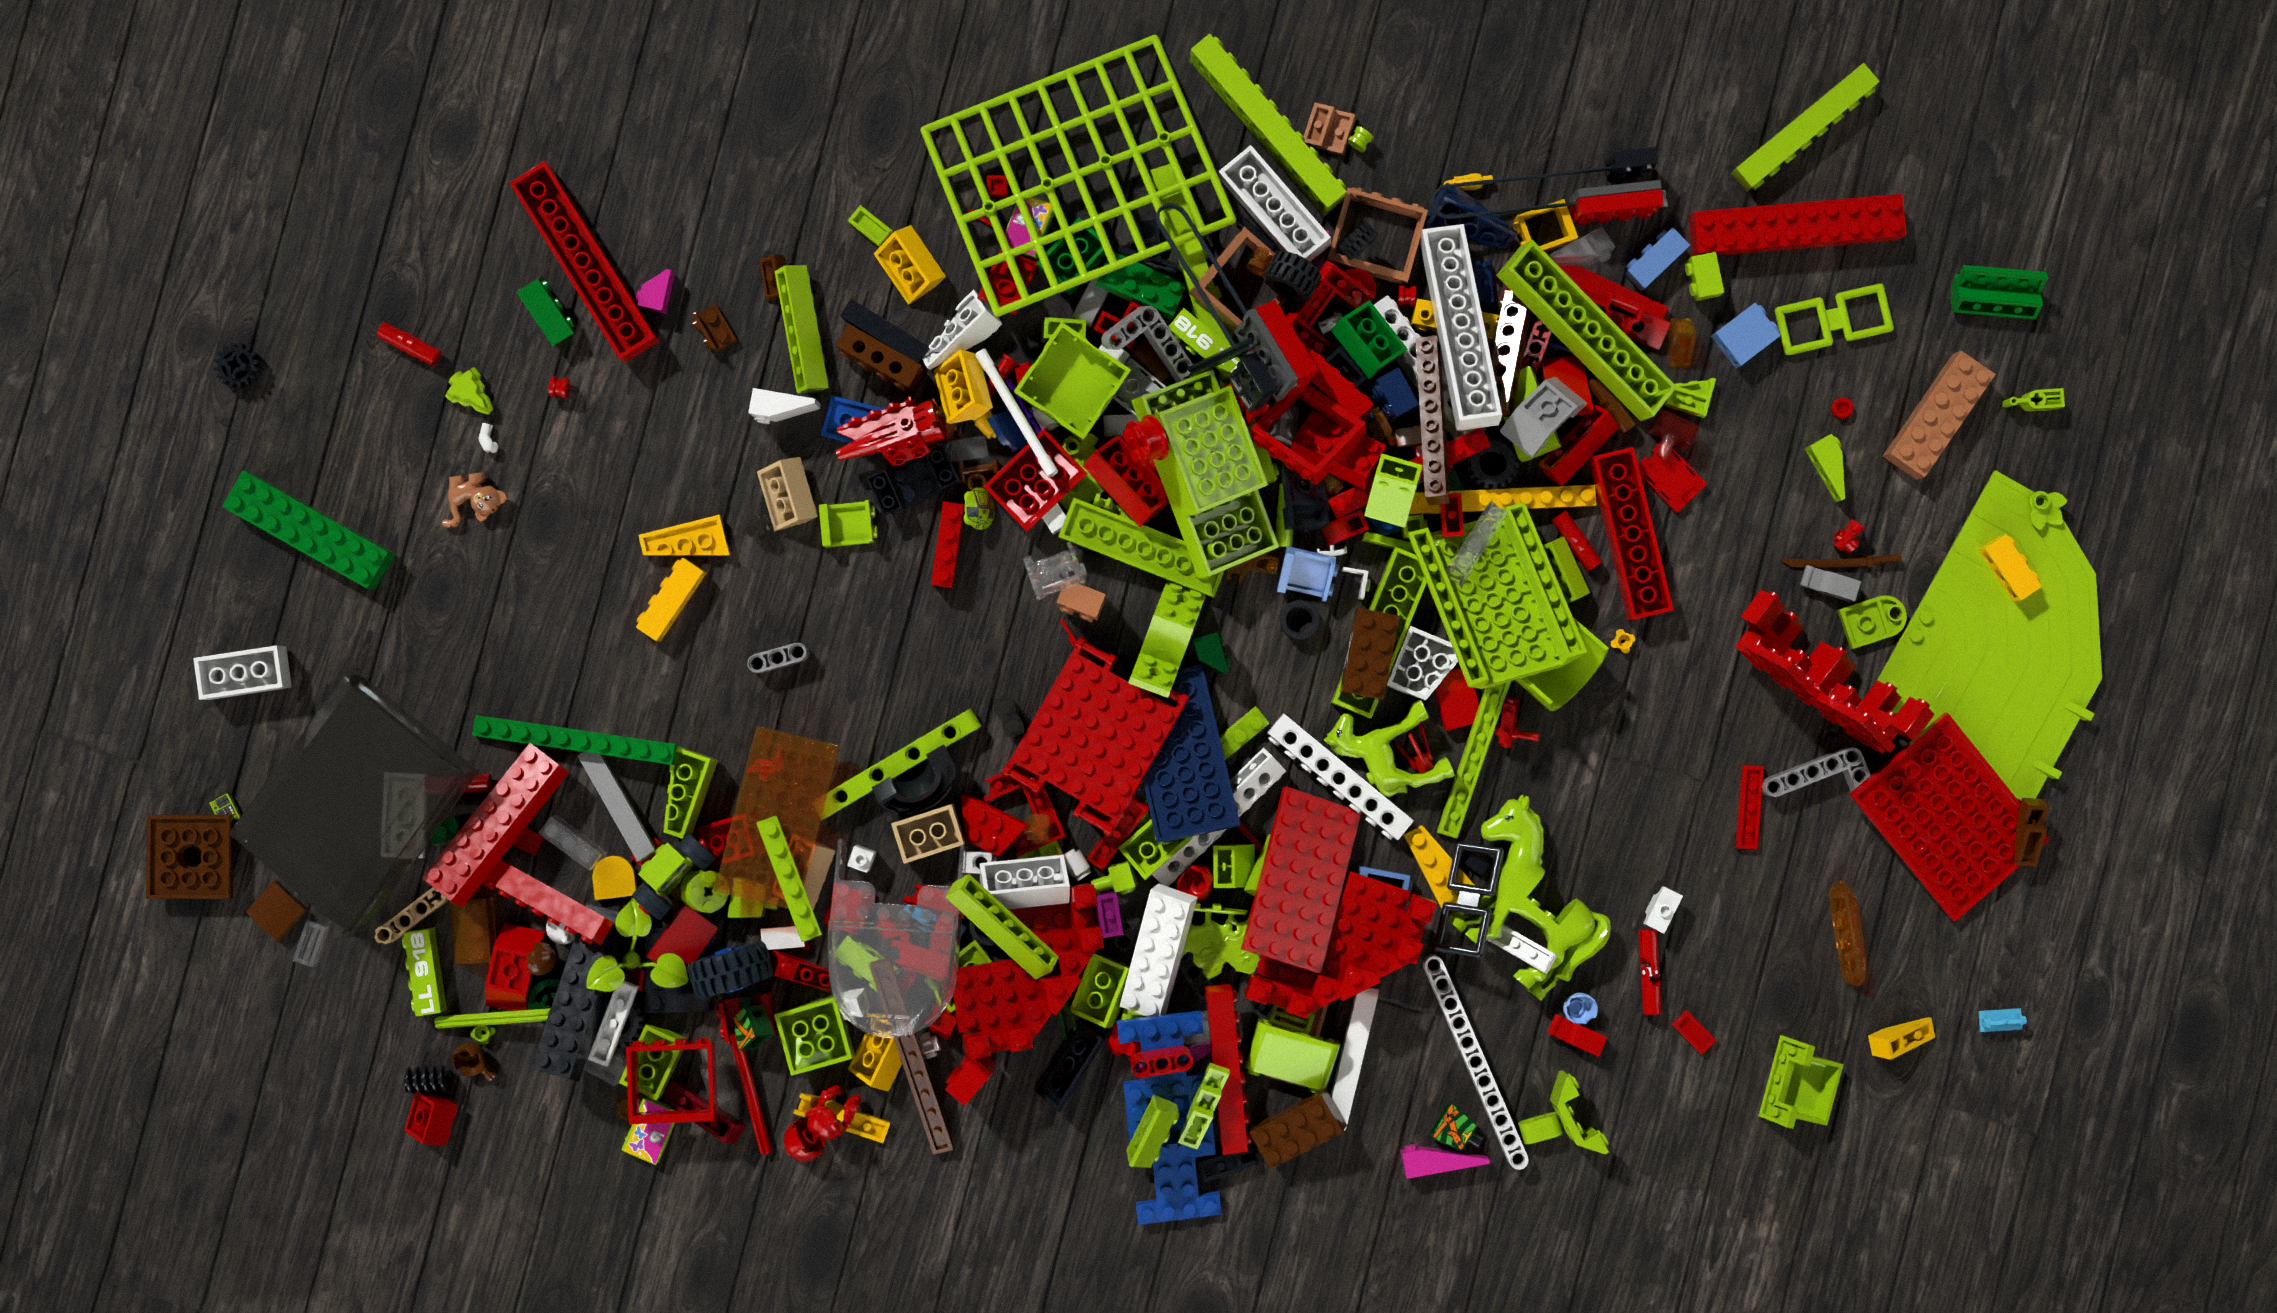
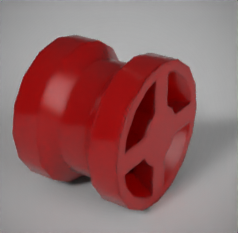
[1397,285,1416,307]
[548,376,571,399]

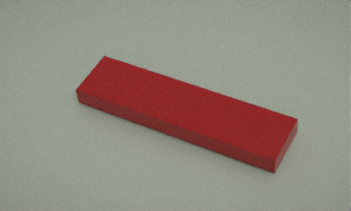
[1735,765,1764,850]
[1086,795,1149,872]

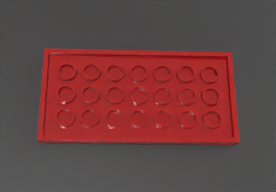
[1241,786,1361,974]

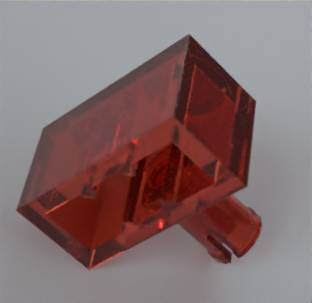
[1647,409,1700,460]

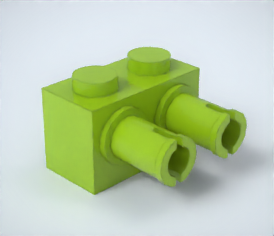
[1091,860,1138,895]

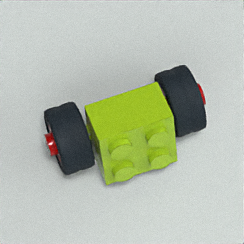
[632,833,717,920]

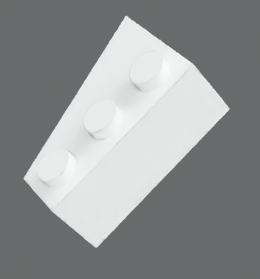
[1386,626,1458,700]

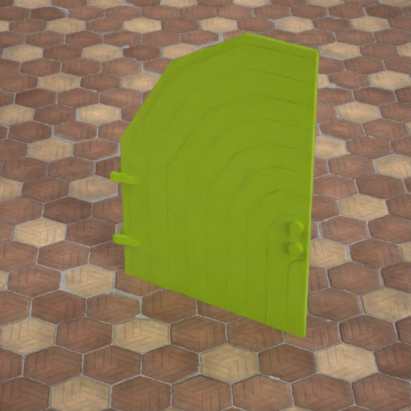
[1877,470,2102,801]

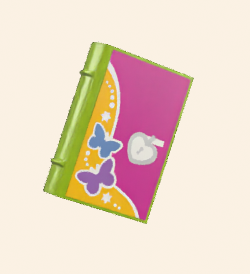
[1005,197,1054,260]
[621,1096,677,1165]

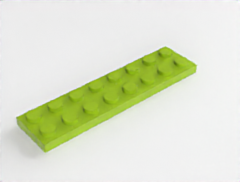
[1058,498,1225,598]

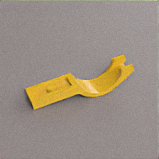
[793,1093,890,1143]

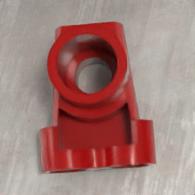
[1832,519,1865,553]

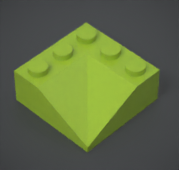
[774,994,855,1076]

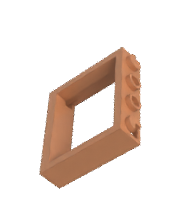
[1327,187,1428,286]
[1189,227,1287,332]

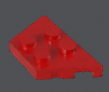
[961,793,1030,856]

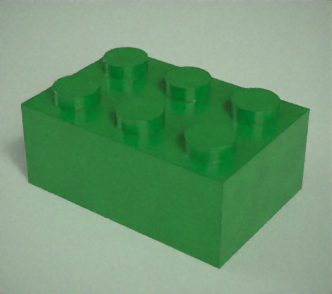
[1036,217,1106,297]
[1331,300,1408,379]

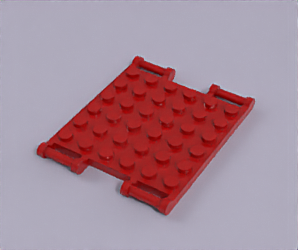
[1001,637,1189,836]

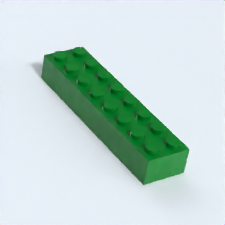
[222,470,396,590]

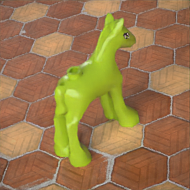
[1324,700,1455,797]

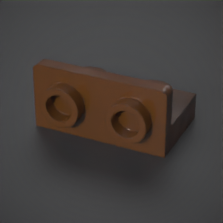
[692,303,737,353]

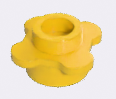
[1611,629,1635,653]

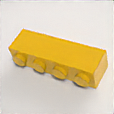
[636,558,707,642]

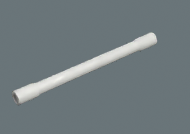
[975,349,1058,478]

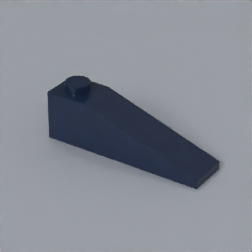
[1424,183,1517,249]

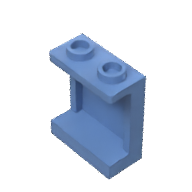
[1711,303,1781,369]
[1277,546,1339,602]

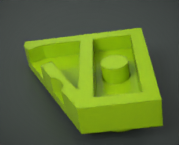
[1664,378,1716,418]

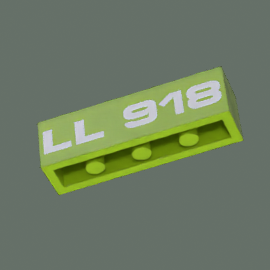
[1168,308,1240,383]
[402,927,447,1016]

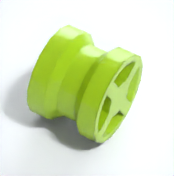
[1347,126,1374,152]

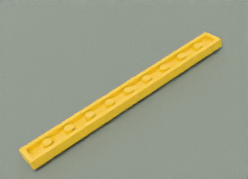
[1409,485,1596,515]

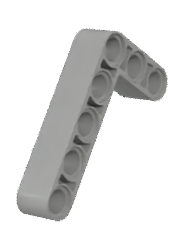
[1101,306,1193,383]
[1762,747,1871,797]

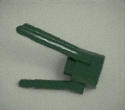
[1058,994,1099,1039]

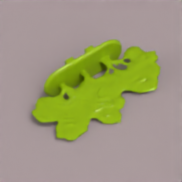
[1181,902,1260,980]

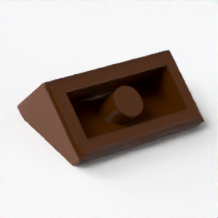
[759,254,786,300]

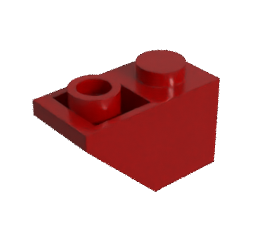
[1321,510,1369,546]

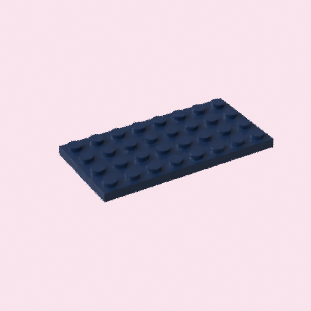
[1128,664,1240,845]

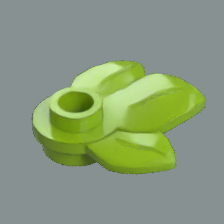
[1062,433,1098,464]
[2029,491,2067,530]

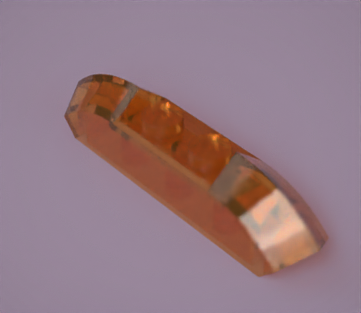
[1828,880,1867,987]

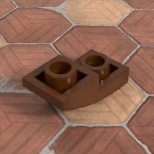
[1131,339,1171,383]

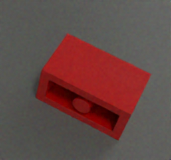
[1439,493,1465,537]

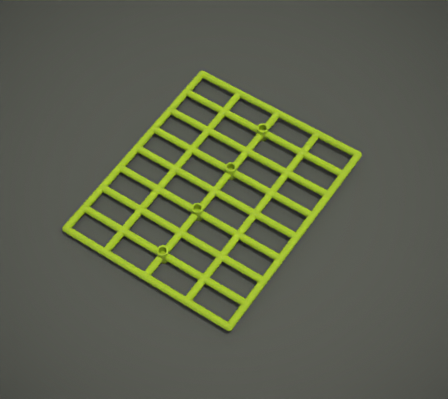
[920,35,1236,317]

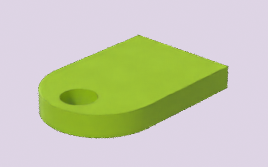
[1837,596,1907,649]

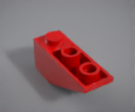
[770,950,838,992]

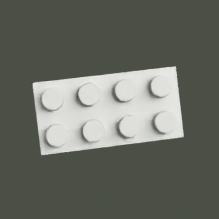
[193,645,292,700]
[980,855,1070,909]

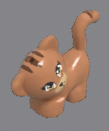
[442,472,507,528]

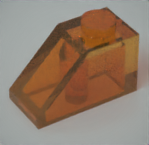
[1668,318,1696,367]

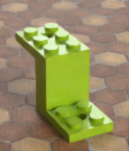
[1128,580,1206,698]

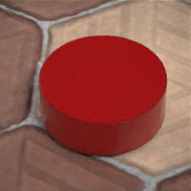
[1831,397,1853,419]

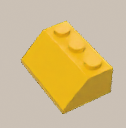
[874,225,946,305]
[933,349,993,424]
[848,1013,902,1092]

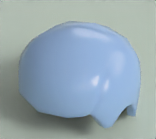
[1563,992,1598,1024]

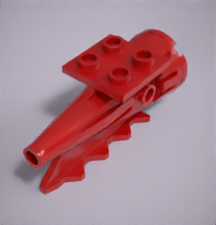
[836,396,948,466]

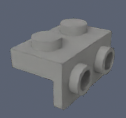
[1266,401,1299,447]

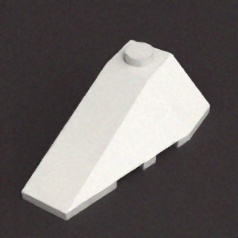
[922,289,1002,370]

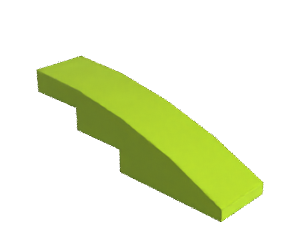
[1178,1063,1230,1150]

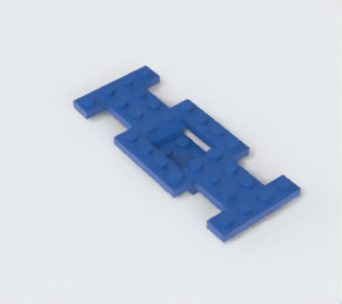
[1117,1011,1222,1225]

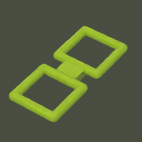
[1775,283,1894,355]

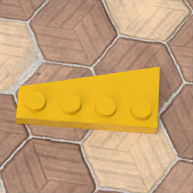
[638,515,731,556]
[1403,825,1474,909]

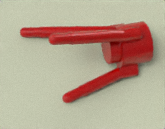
[1395,722,1434,774]

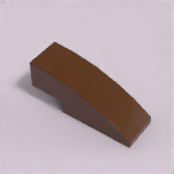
[2015,798,2049,867]

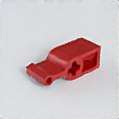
[1547,1014,1607,1057]

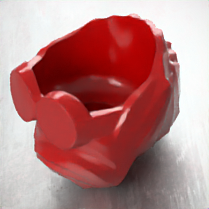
[1177,863,1213,902]

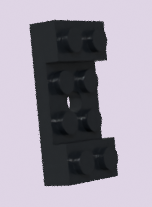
[1276,444,1330,530]

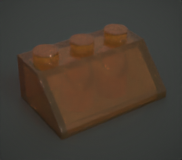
[450,897,496,964]

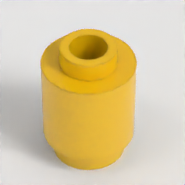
[972,411,997,439]

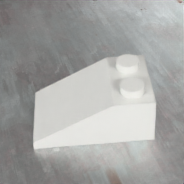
[748,388,821,424]

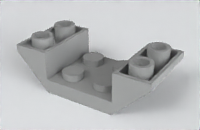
[1500,377,1587,458]

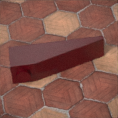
[662,1080,746,1144]

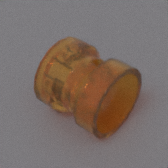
[1247,247,1274,276]

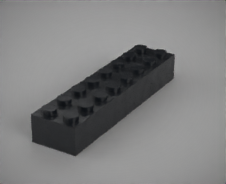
[531,904,627,1082]

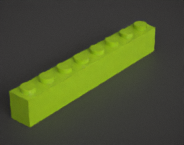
[1731,63,1880,192]

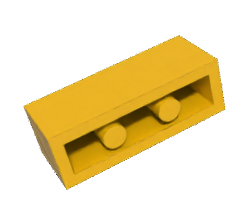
[1978,534,2042,602]

